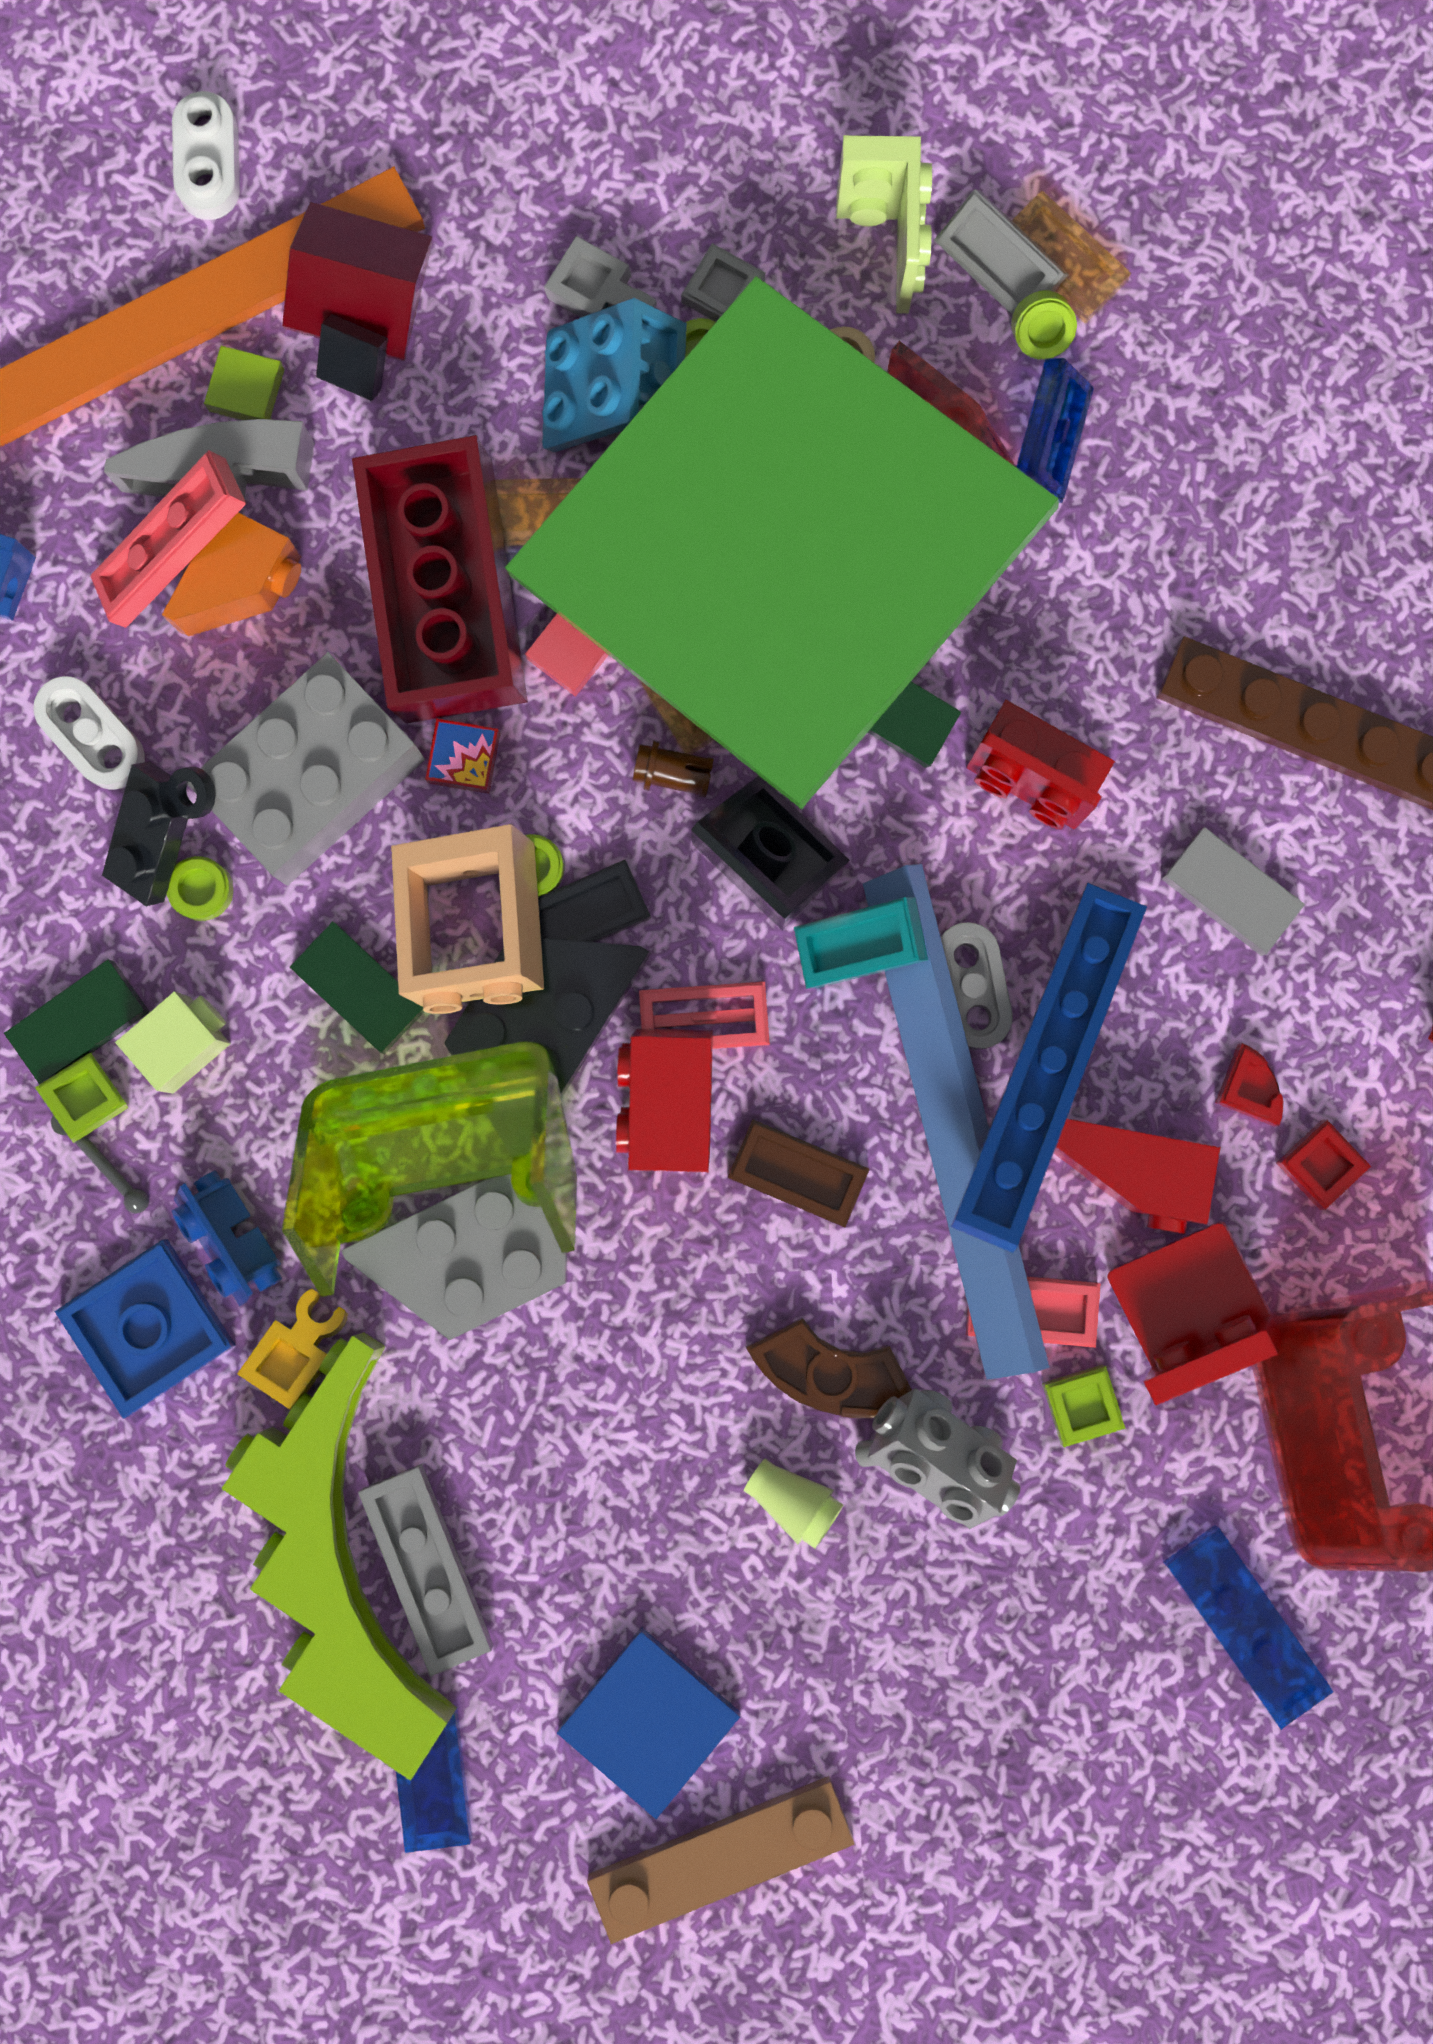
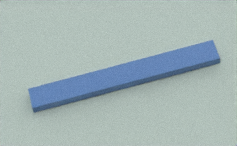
[863,864,1050,1380]

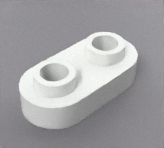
[172,91,240,220]
[33,676,145,790]

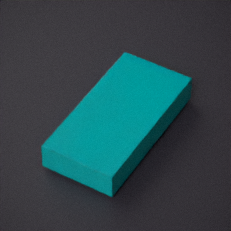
[794,897,928,989]

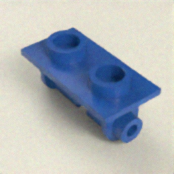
[172,1170,283,1307]

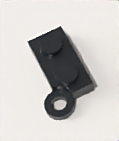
[102,761,216,907]

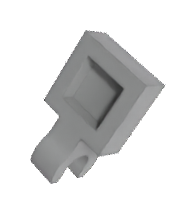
[544,236,657,318]

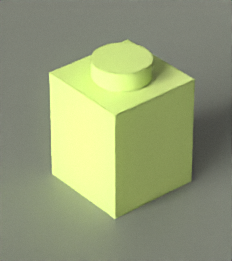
[115,991,231,1094]

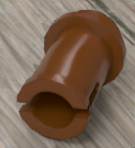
[632,740,714,798]

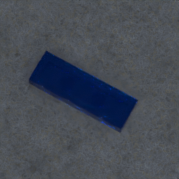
[1163,1525,1334,1730]

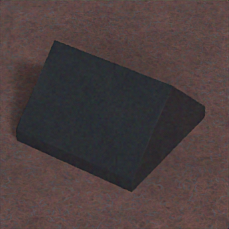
[691,775,850,931]

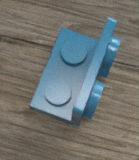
[542,298,687,452]

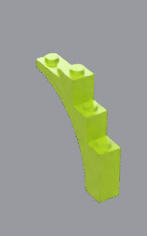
[221,1332,457,1781]

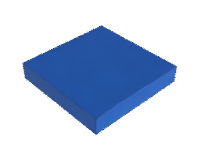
[54,1239,236,1419]
[557,1627,740,1819]

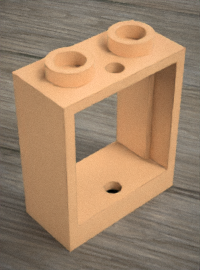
[391,824,544,1014]

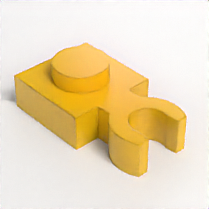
[237,1288,348,1410]

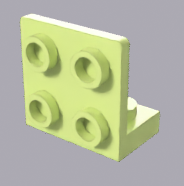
[836,135,932,314]

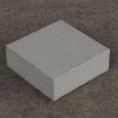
[681,243,765,322]

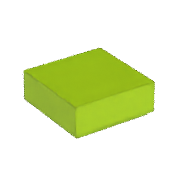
[204,346,285,420]
[35,1053,128,1143]
[1042,1365,1126,1447]

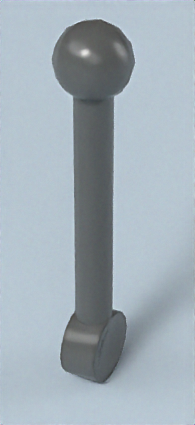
[51,1115,149,1214]

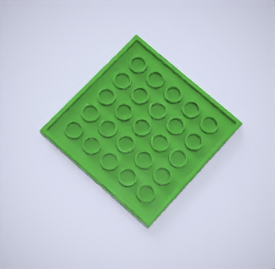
[505,276,1059,810]

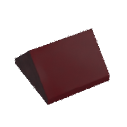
[282,202,433,361]

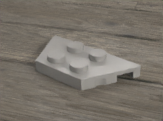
[341,1142,569,1340]

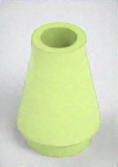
[743,1458,844,1549]

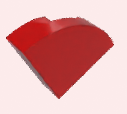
[1215,1043,1284,1126]

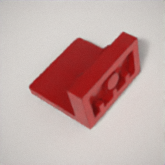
[966,699,1115,830]
[1107,1221,1283,1406]

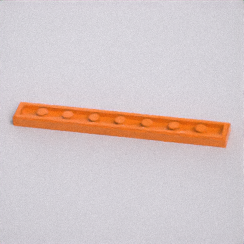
[0,167,426,447]

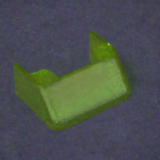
[282,1042,577,1297]

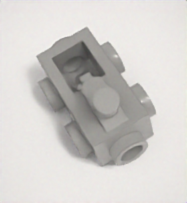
[855,1388,1020,1529]

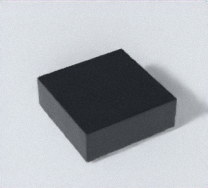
[316,314,388,401]

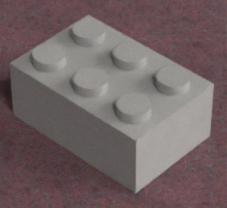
[187,652,426,886]

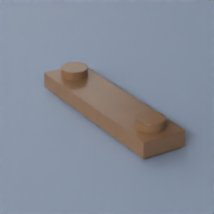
[587,1776,855,1944]

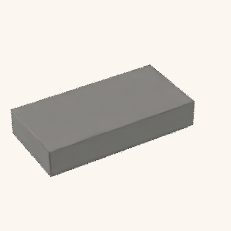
[934,189,1069,315]
[1162,827,1305,956]

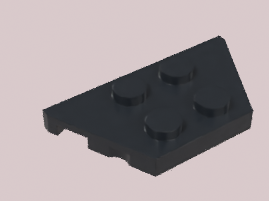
[444,938,651,1160]

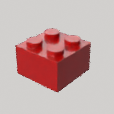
[616,1028,713,1172]

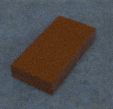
[728,1119,870,1228]

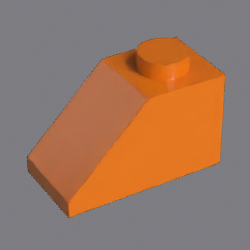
[162,512,301,637]

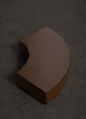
[746,1317,912,1418]

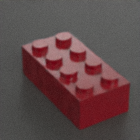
[352,435,528,724]

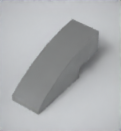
[104,419,315,499]

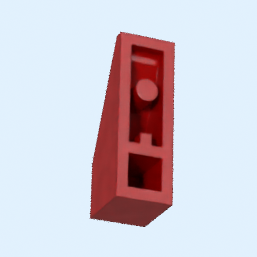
[1054,1119,1221,1234]

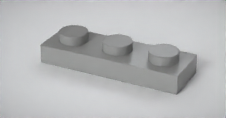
[358,1464,494,1676]

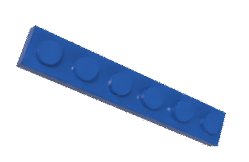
[951,883,1147,1253]

